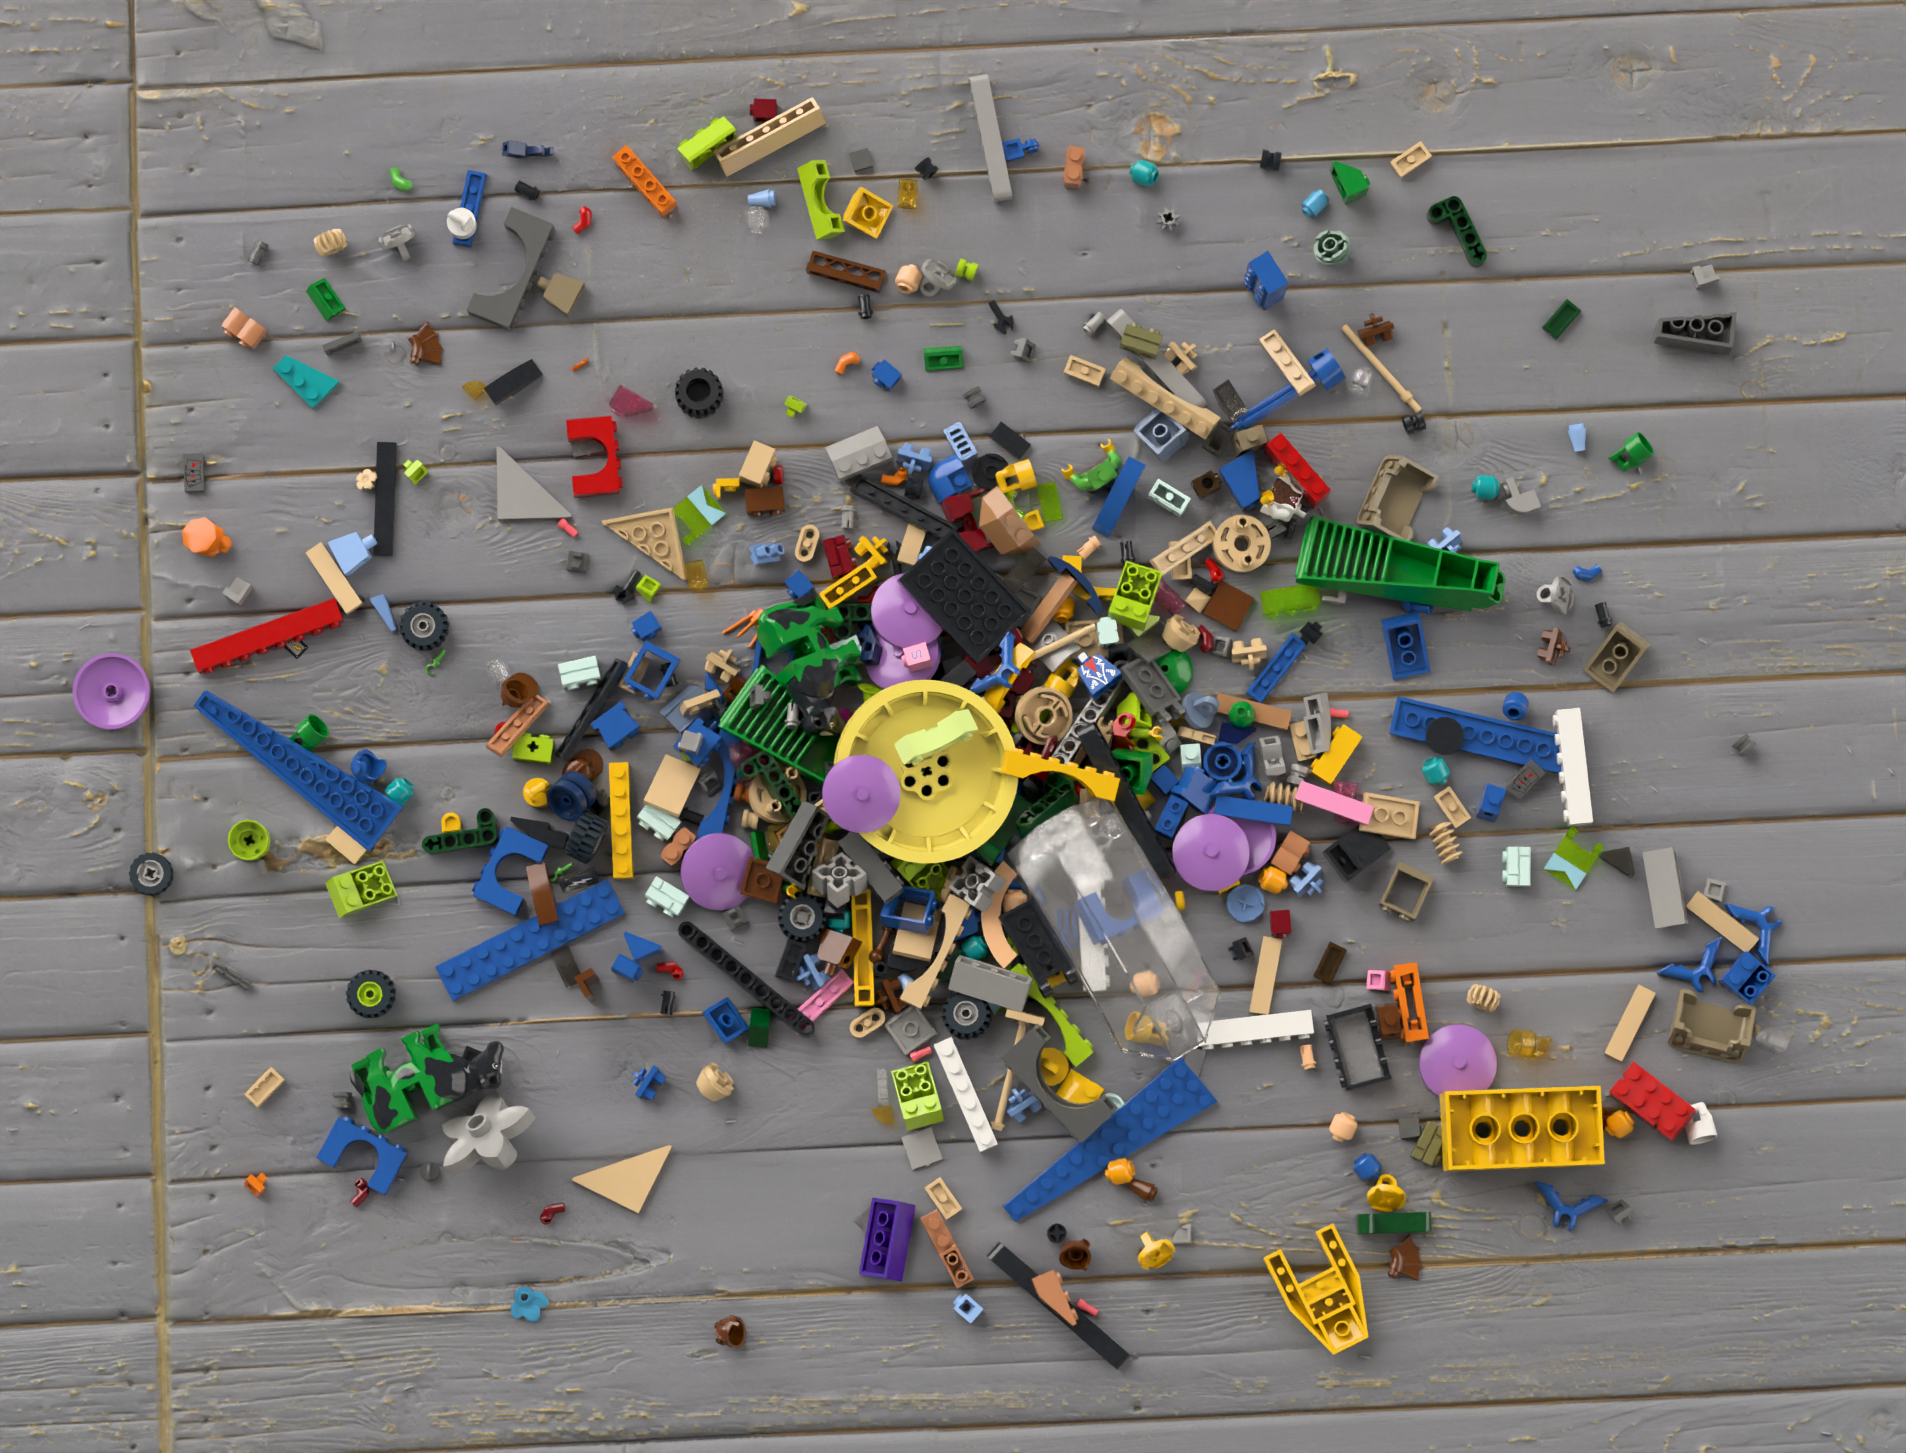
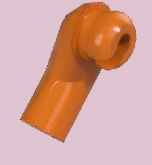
[834,352,860,375]
[881,468,908,486]

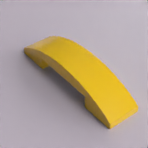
[984,642,1036,714]

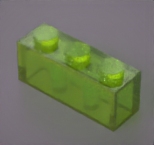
[1259,585,1320,619]

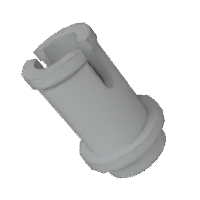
[1083,312,1107,336]
[840,505,855,529]
[785,703,800,729]

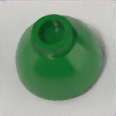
[1228,701,1255,728]

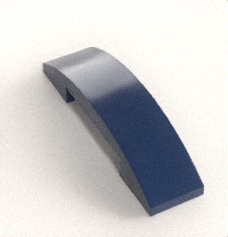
[1047,556,1102,617]

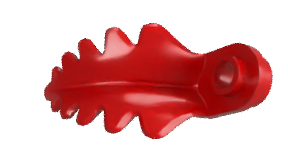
[1110,712,1136,751]

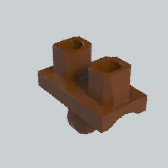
[1357,313,1394,347]
[1537,628,1571,666]
[875,978,909,1015]

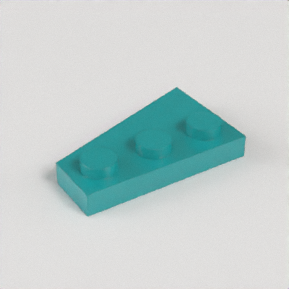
[273,355,340,409]

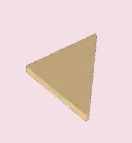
[602,507,687,580]
[572,1145,672,1213]

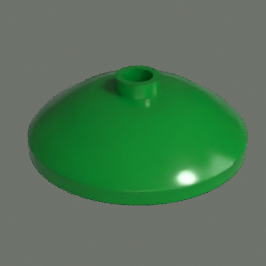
[1138,642,1193,695]

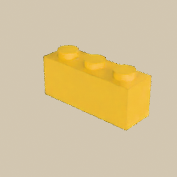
[819,562,877,610]
[1310,724,1362,786]

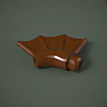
[408,322,443,366]
[1388,1234,1423,1281]

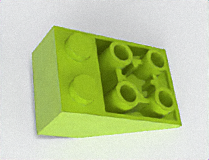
[1108,561,1163,631]
[889,858,949,901]
[325,860,398,919]
[891,1061,944,1131]

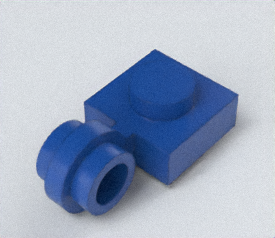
[1002,138,1039,162]

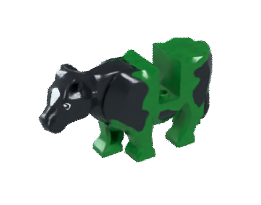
[756,594,862,739]
[350,1023,504,1135]

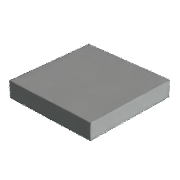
[883,1005,937,1056]

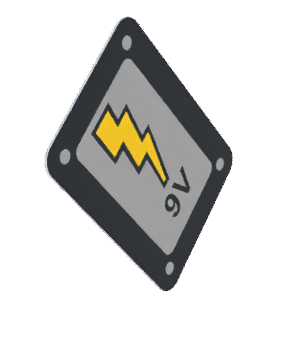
[284,641,308,659]

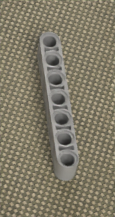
[969,74,1013,203]
[1106,309,1208,408]
[1052,660,1128,775]

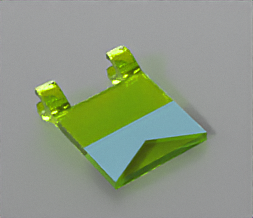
[674,485,726,546]
[1544,826,1604,890]

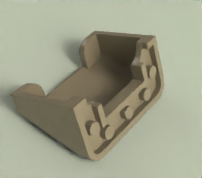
[1356,455,1439,541]
[1668,989,1756,1064]

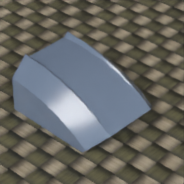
[1133,409,1190,461]
[660,686,714,736]

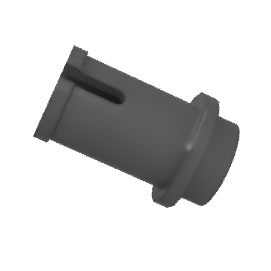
[248,240,269,266]

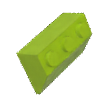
[677,116,737,171]

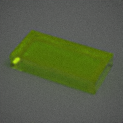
[1037,482,1063,523]

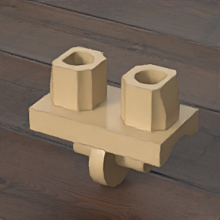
[1164,341,1197,375]
[1232,638,1267,670]
[704,649,741,683]

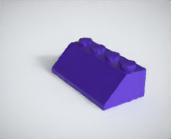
[859,1198,916,1282]

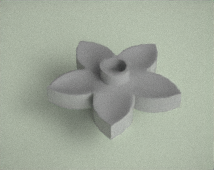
[442,1089,536,1176]

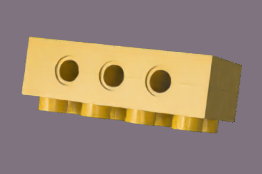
[1439,1086,1605,1172]

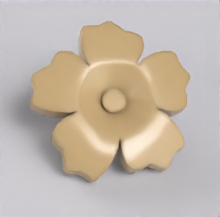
[356,469,378,491]

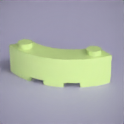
[894,709,978,765]

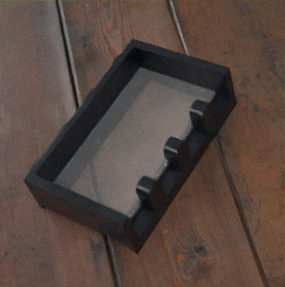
[1323,1004,1392,1091]

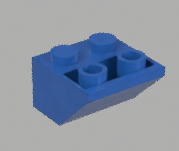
[1718,951,1776,1005]

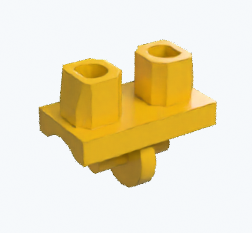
[854,536,888,570]

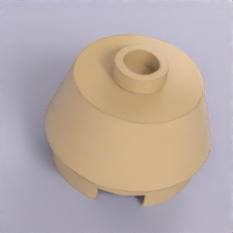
[1162,614,1200,652]
[696,1062,734,1102]

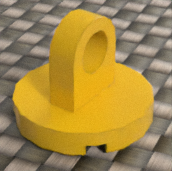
[1041,1048,1069,1086]
[1367,1174,1406,1212]
[1138,1232,1175,1270]

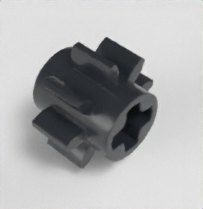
[1299,621,1323,645]

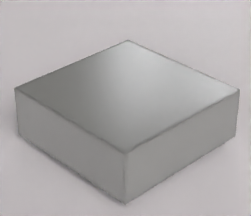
[1703,878,1726,902]

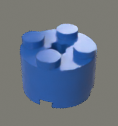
[1202,742,1242,782]

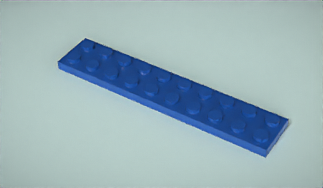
[1389,696,1585,774]
[435,879,625,1001]

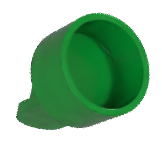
[1608,432,1654,471]
[289,714,329,751]

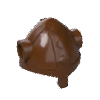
[1059,1238,1091,1271]
[714,1315,746,1349]

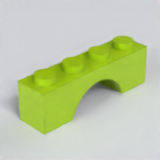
[797,160,845,240]

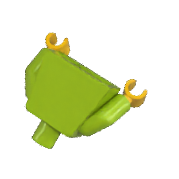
[1113,691,1164,741]

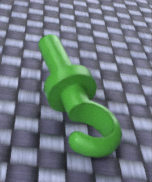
[425,648,446,675]
[550,862,574,882]

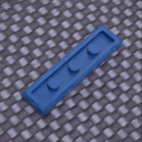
[452,170,487,247]
[1246,632,1306,703]
[1214,795,1293,826]

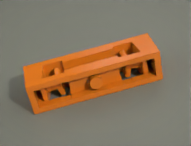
[612,145,677,218]
[1390,962,1429,1043]

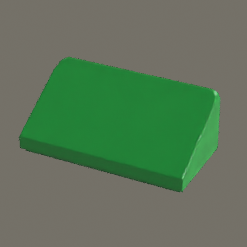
[306,278,346,321]
[924,346,963,371]
[750,832,768,861]

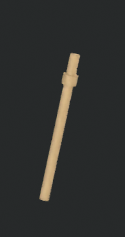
[1341,324,1422,413]
[990,623,1097,675]

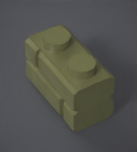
[1119,322,1163,359]
[1410,1121,1442,1167]

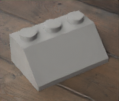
[825,426,892,482]

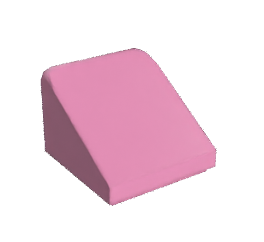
[1367,970,1391,991]

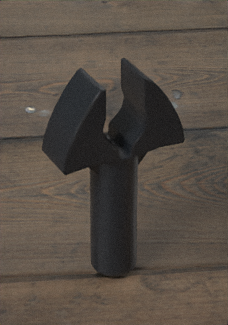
[989,300,1014,334]
[884,540,902,576]
[615,570,641,604]

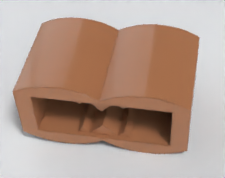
[1063,146,1085,189]
[221,307,267,349]
[661,827,697,868]
[1270,830,1311,876]

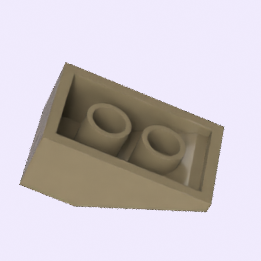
[1583,621,1651,693]

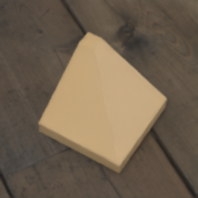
[1184,587,1211,613]

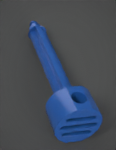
[1228,348,1346,433]

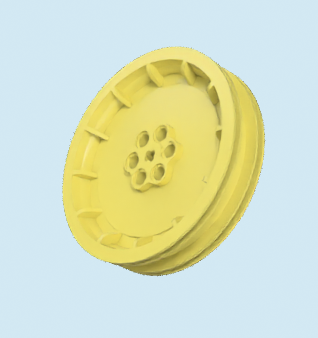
[834,680,1018,863]

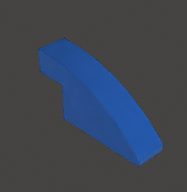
[1092,456,1146,538]

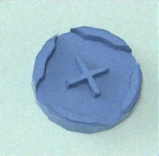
[1226,884,1265,923]

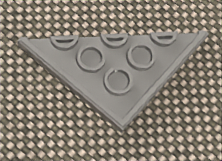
[497,447,572,520]

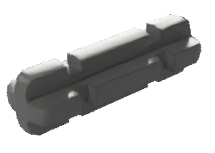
[215,963,251,991]

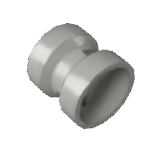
[1286,764,1310,787]

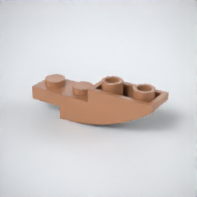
[920,1209,974,1288]

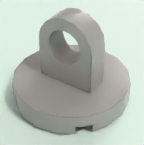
[378,224,415,261]
[920,259,956,297]
[1537,576,1574,614]

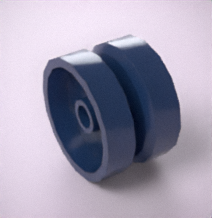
[546,771,597,821]

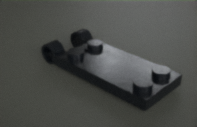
[998,898,1079,999]

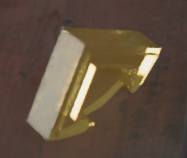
[461,381,487,401]
[871,1105,894,1125]

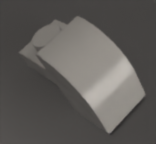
[1502,477,1541,515]
[1149,715,1182,755]
[1259,736,1286,776]

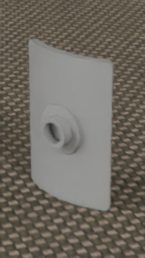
[1021,618,1081,672]

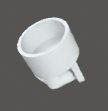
[447,208,477,239]
[1685,1102,1717,1145]

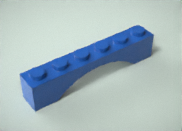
[697,729,745,840]

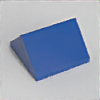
[624,931,663,963]
[702,997,749,1046]

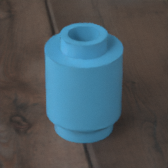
[1301,189,1329,218]

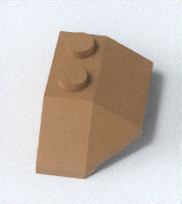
[979,486,1040,555]

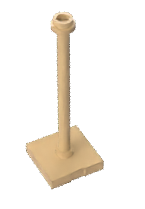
[991,1008,1045,1131]

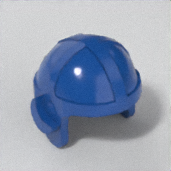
[350,749,387,783]

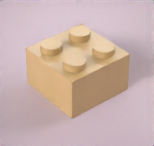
[739,440,778,488]

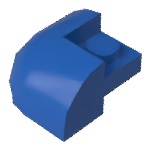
[928,454,973,505]

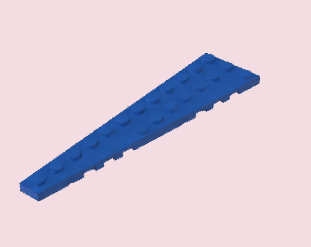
[194,690,404,851]
[1003,1057,1218,1222]

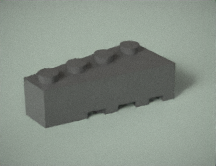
[1653,312,1737,355]
[766,801,829,890]
[837,832,904,905]

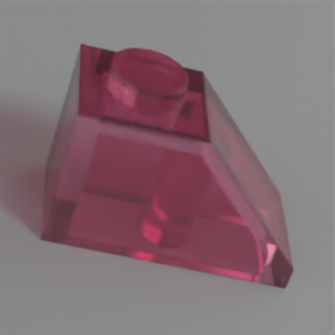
[609,385,654,417]

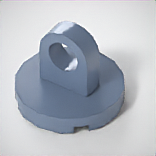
[1182,691,1220,729]

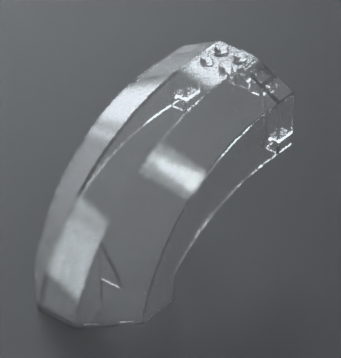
[1008,798,1221,1062]

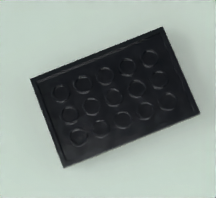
[897,528,1031,665]

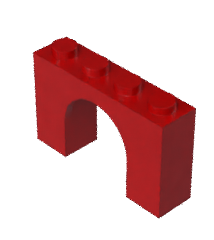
[566,416,623,498]
[1263,432,1331,510]

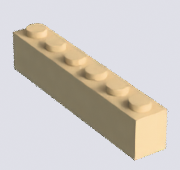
[713,97,826,177]

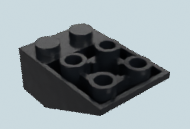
[1322,824,1391,883]

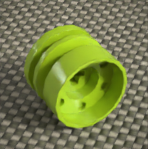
[227,820,271,861]

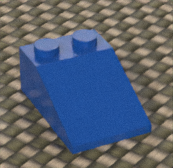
[1381,612,1431,680]

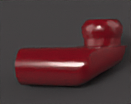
[1197,624,1214,653]
[350,1178,369,1208]
[540,1202,565,1225]

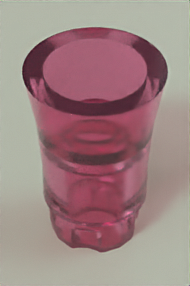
[1154,577,1186,616]
[1333,781,1359,823]

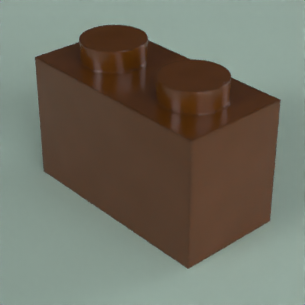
[745,486,785,518]

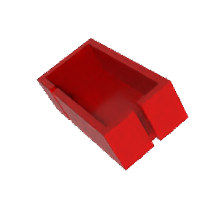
[1609,1061,1696,1143]

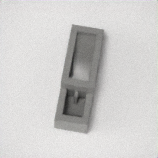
[1303,693,1331,755]

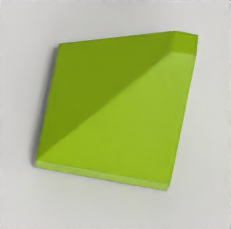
[636,574,661,603]

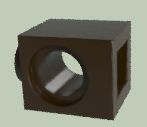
[1191,470,1222,500]

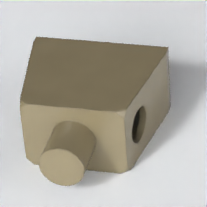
[537,273,585,318]
[1230,425,1269,457]

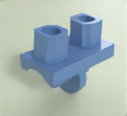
[896,443,932,476]
[1427,527,1462,553]
[749,543,784,565]
[1289,862,1324,898]
[796,954,830,991]
[1006,1088,1042,1123]

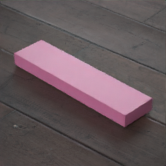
[1294,781,1374,825]
[787,969,854,1035]

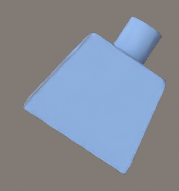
[328,532,377,576]

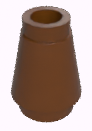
[1128,1178,1158,1202]

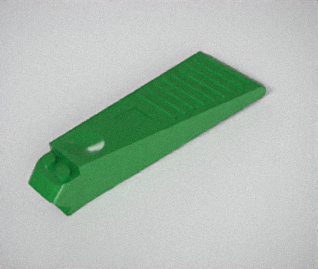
[1295,516,1506,612]
[717,665,909,787]

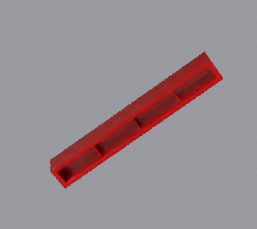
[190,598,344,675]

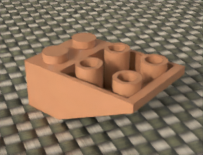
[1031,1270,1078,1326]

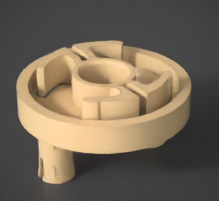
[1213,515,1271,573]
[1015,687,1073,745]
[749,766,807,824]

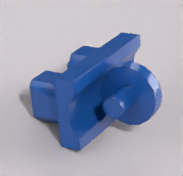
[632,1065,666,1101]

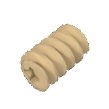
[1264,781,1303,813]
[1428,822,1462,865]

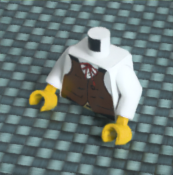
[1260,464,1309,522]

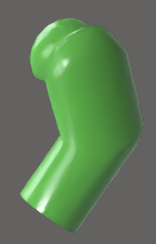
[390,167,412,191]

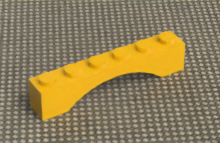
[1000,748,1120,801]
[609,762,634,880]
[851,889,875,1007]

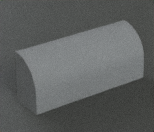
[1642,847,1689,929]
[948,955,1033,1012]

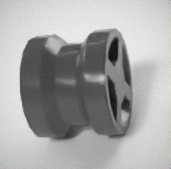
[963,386,986,409]
[1732,733,1756,757]
[332,1092,352,1109]

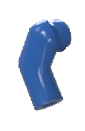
[1573,564,1602,581]

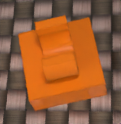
[244,1173,267,1198]

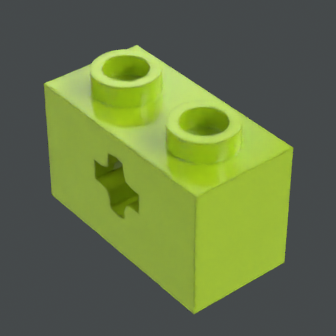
[512,733,555,764]

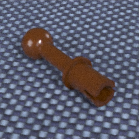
[869,913,901,964]

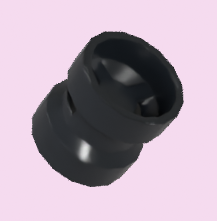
[1260,149,1282,171]
[1402,411,1426,435]

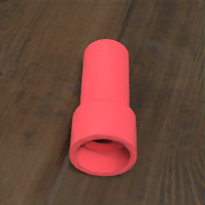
[557,518,578,538]
[1330,708,1349,718]
[909,1046,932,1063]
[1076,1299,1098,1317]

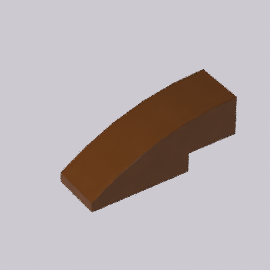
[526,862,559,927]

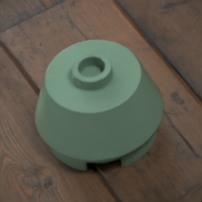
[1314,230,1350,267]

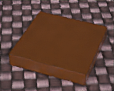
[1203,581,1255,632]
[740,857,784,904]

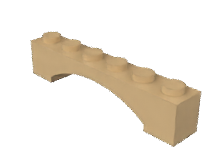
[1110,357,1221,440]
[900,894,972,1010]

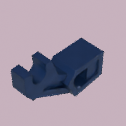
[502,140,554,159]
[856,622,883,666]

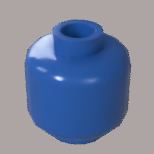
[1502,692,1529,720]
[1353,1152,1382,1182]

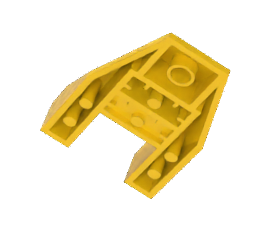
[1262,1223,1368,1355]

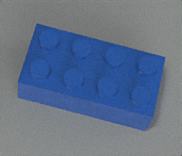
[1244,251,1289,310]

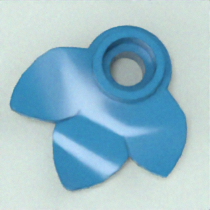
[511,1286,549,1323]

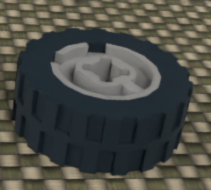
[129,852,174,896]

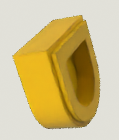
[1023,509,1044,532]
[441,813,462,833]
[1175,891,1186,911]

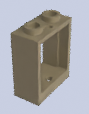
[1379,861,1434,922]

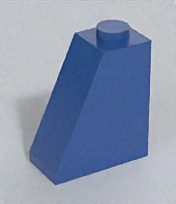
[1218,450,1259,511]

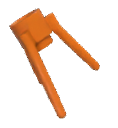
[722,608,763,648]

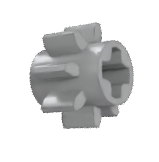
[1156,207,1180,232]

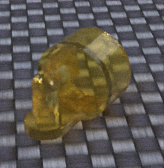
[1507,1028,1552,1060]

